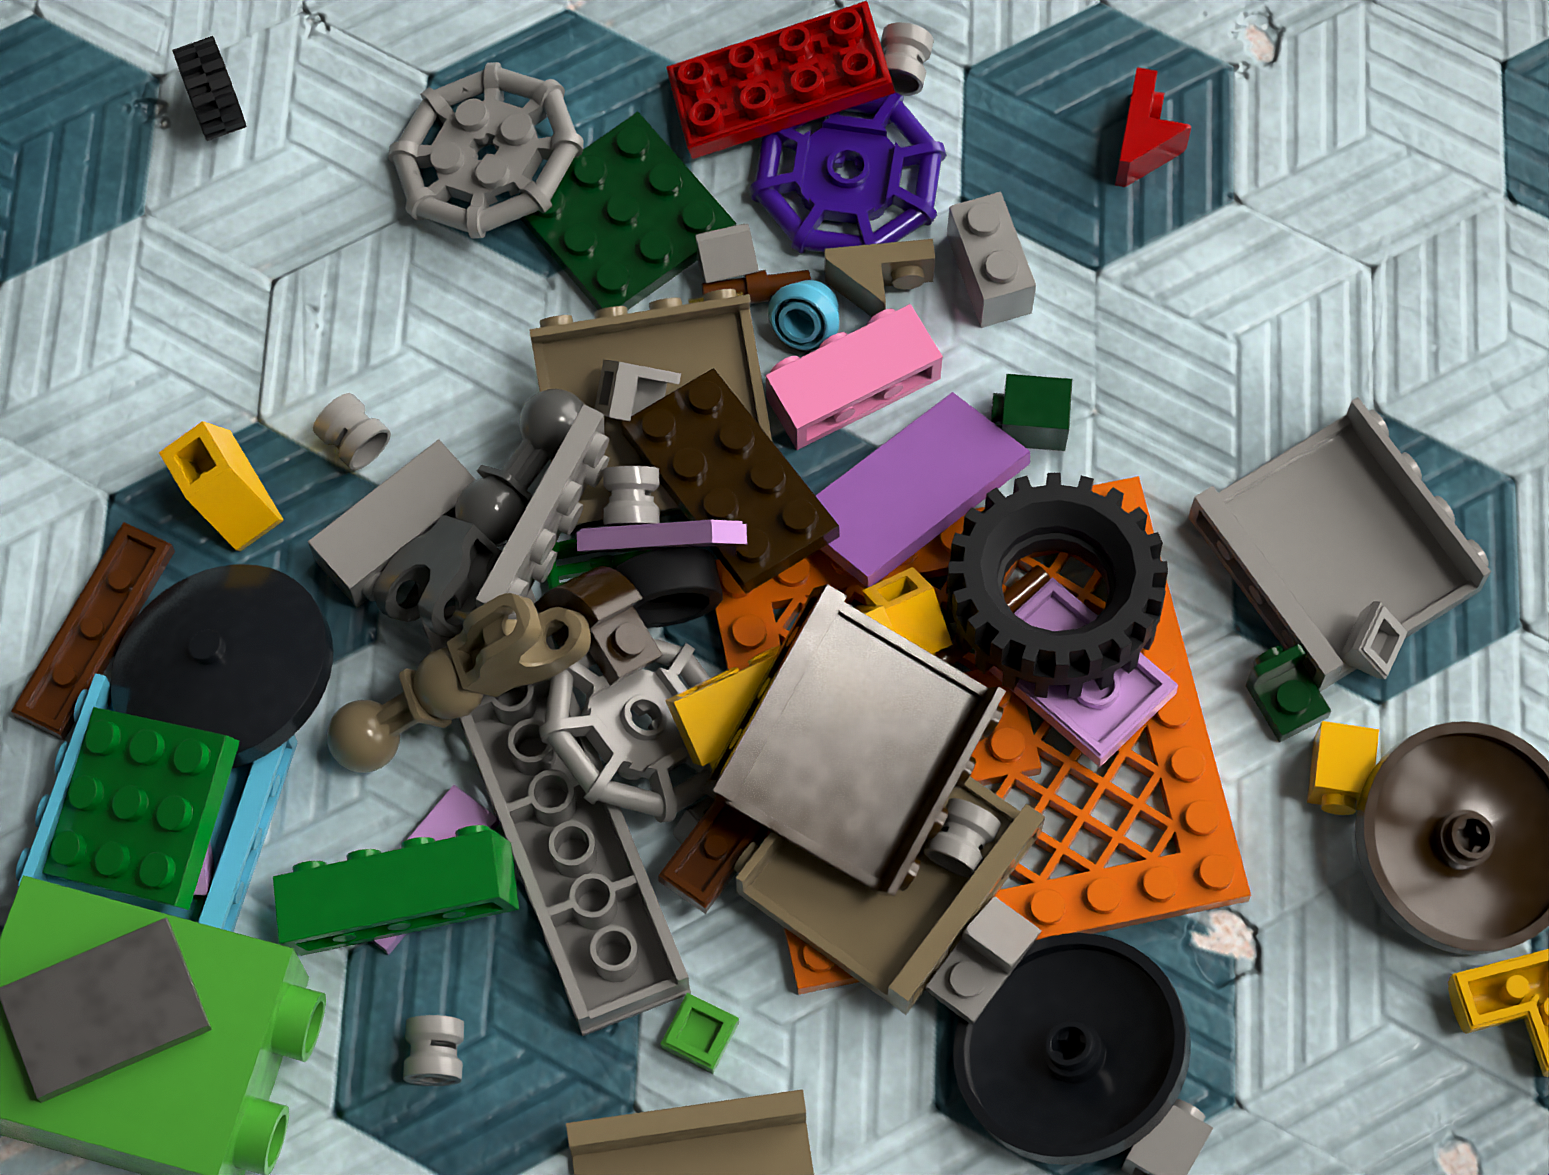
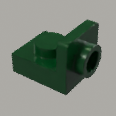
[1245,644,1331,743]

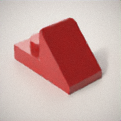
[1115,67,1191,187]

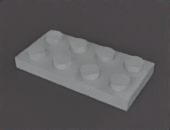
[476,404,609,620]

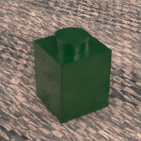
[991,374,1073,451]

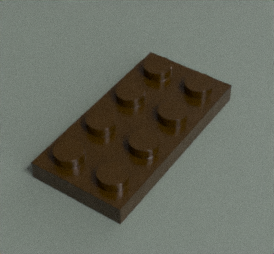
[621,368,840,594]

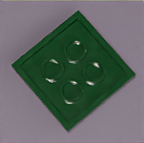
[517,111,736,311]

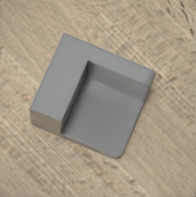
[594,359,681,421]

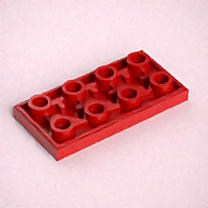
[666,1,896,159]

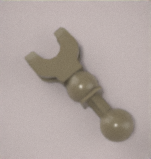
[327,593,591,773]

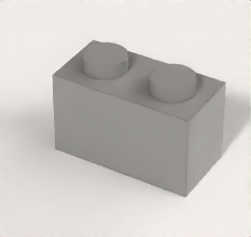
[947,192,1036,328]

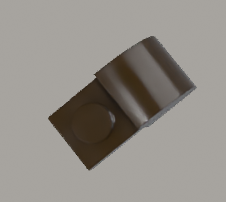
[534,566,663,686]

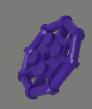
[749,92,947,254]

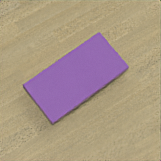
[816,392,1030,588]

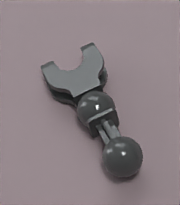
[373,389,585,638]

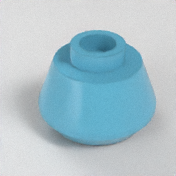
[768,280,839,351]

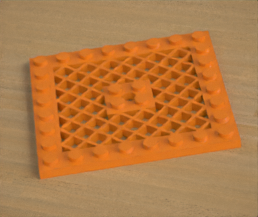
[714,476,1251,995]

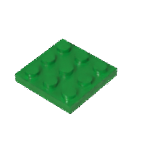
[42,707,240,910]

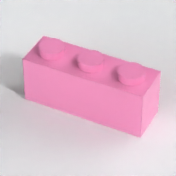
[766,304,943,450]

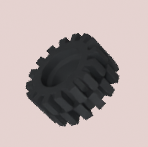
[172,36,247,141]

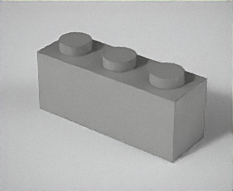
[308,439,476,608]

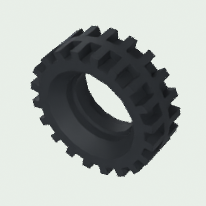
[946,473,1168,698]

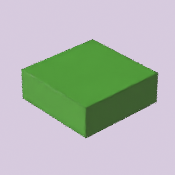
[660,993,739,1074]

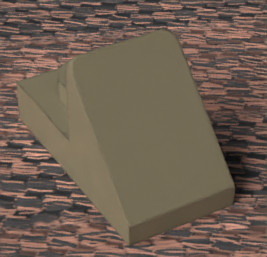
[824,239,935,317]

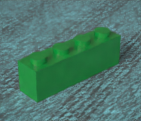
[273,825,519,956]

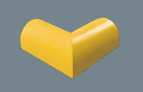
[1448,949,1549,1077]

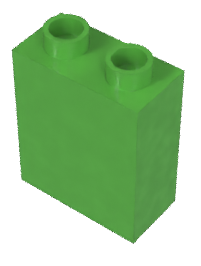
[0,875,326,1175]

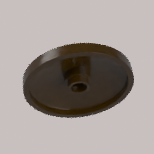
[1355,721,1549,955]

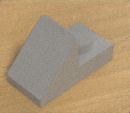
[925,896,1042,1025]

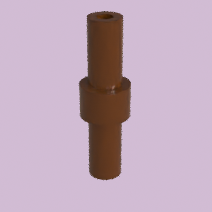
[701,270,811,304]

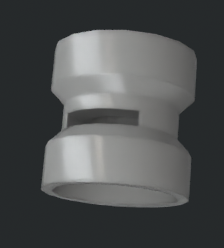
[880,22,934,96]
[313,393,391,470]
[603,466,659,527]
[924,798,1001,878]
[403,1015,464,1086]

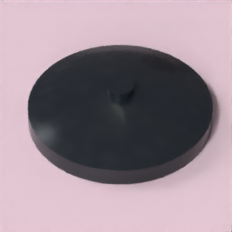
[110,564,333,769]
[953,933,1191,1165]

